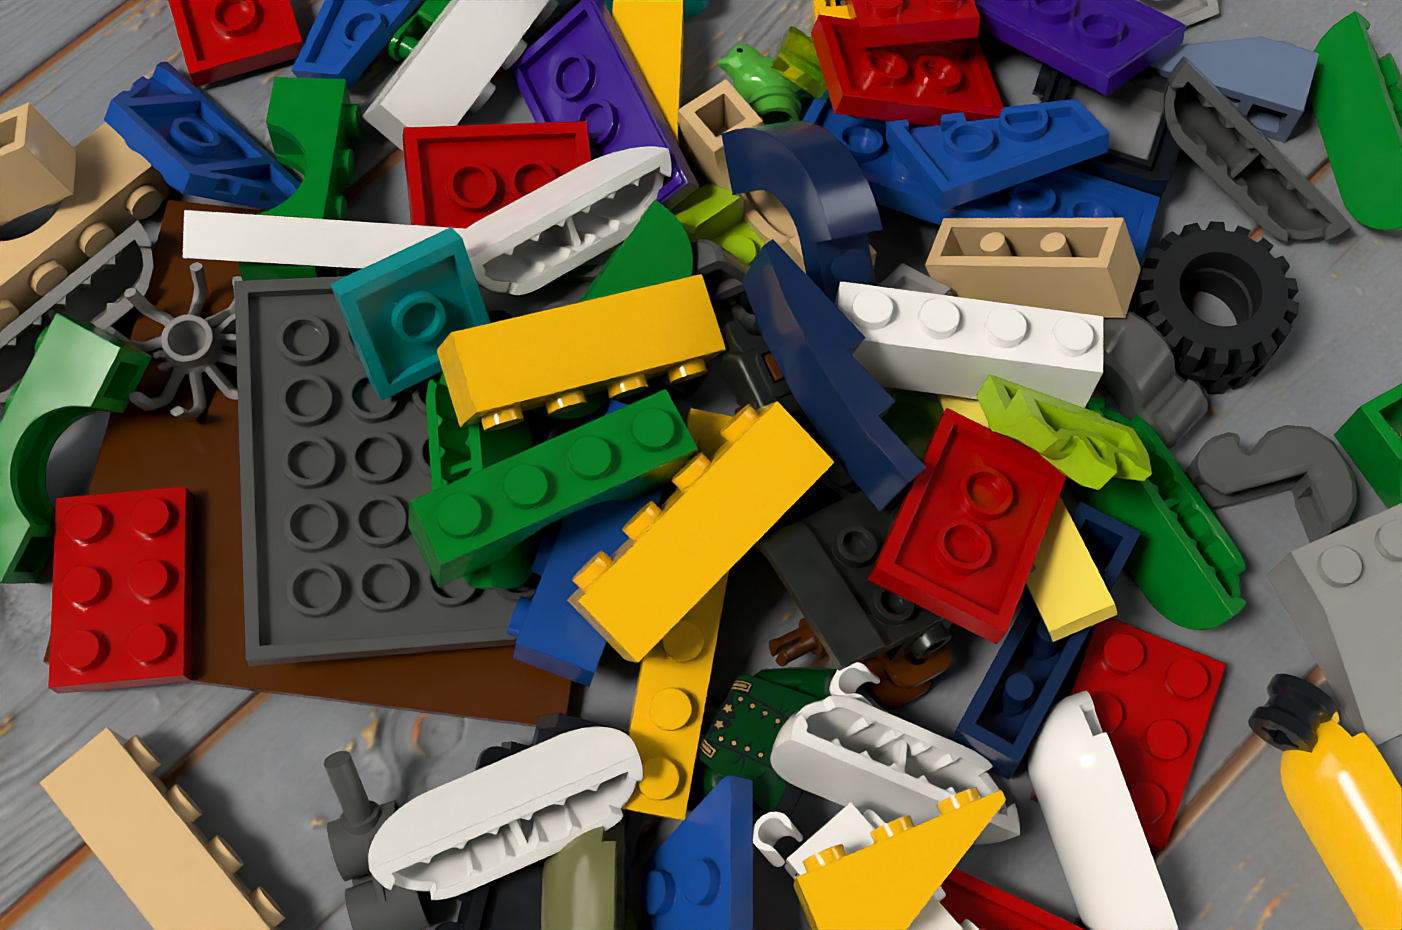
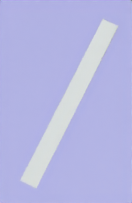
[183,210,626,269]

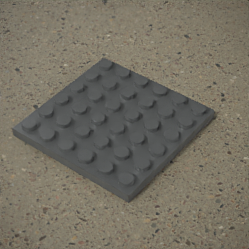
[234,264,633,666]

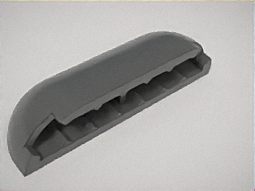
[1163,56,1352,241]

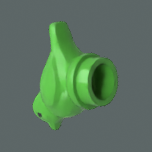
[718,44,827,125]

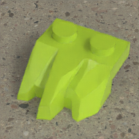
[976,374,1152,490]

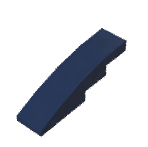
[741,239,926,512]

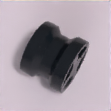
[1248,674,1336,753]

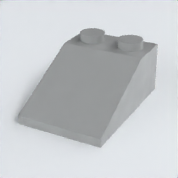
[1267,503,1402,746]

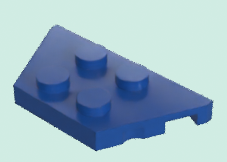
[104,62,301,210]
[640,775,753,930]

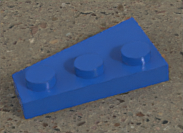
[291,0,422,89]
[886,99,1110,211]

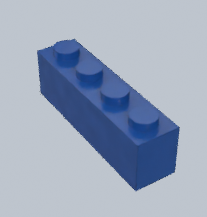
[506,399,665,687]

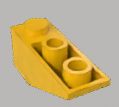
[793,787,1006,930]

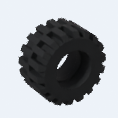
[1128,221,1299,394]

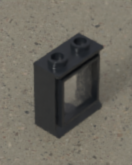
[1032,63,1180,202]

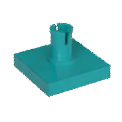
[330,227,490,401]

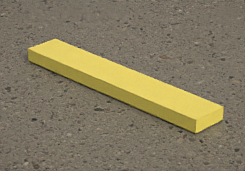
[935,393,1118,642]

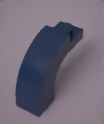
[721,120,883,304]

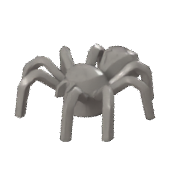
[104,262,243,423]

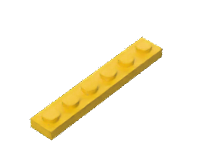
[621,408,733,821]

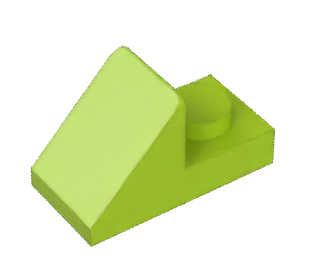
[670,183,765,305]

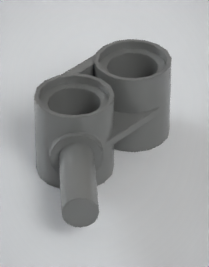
[323,751,432,930]

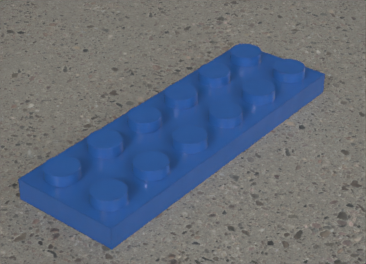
[802,87,1160,266]

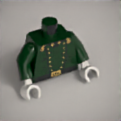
[695,662,880,867]

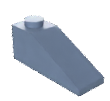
[1144,36,1319,143]

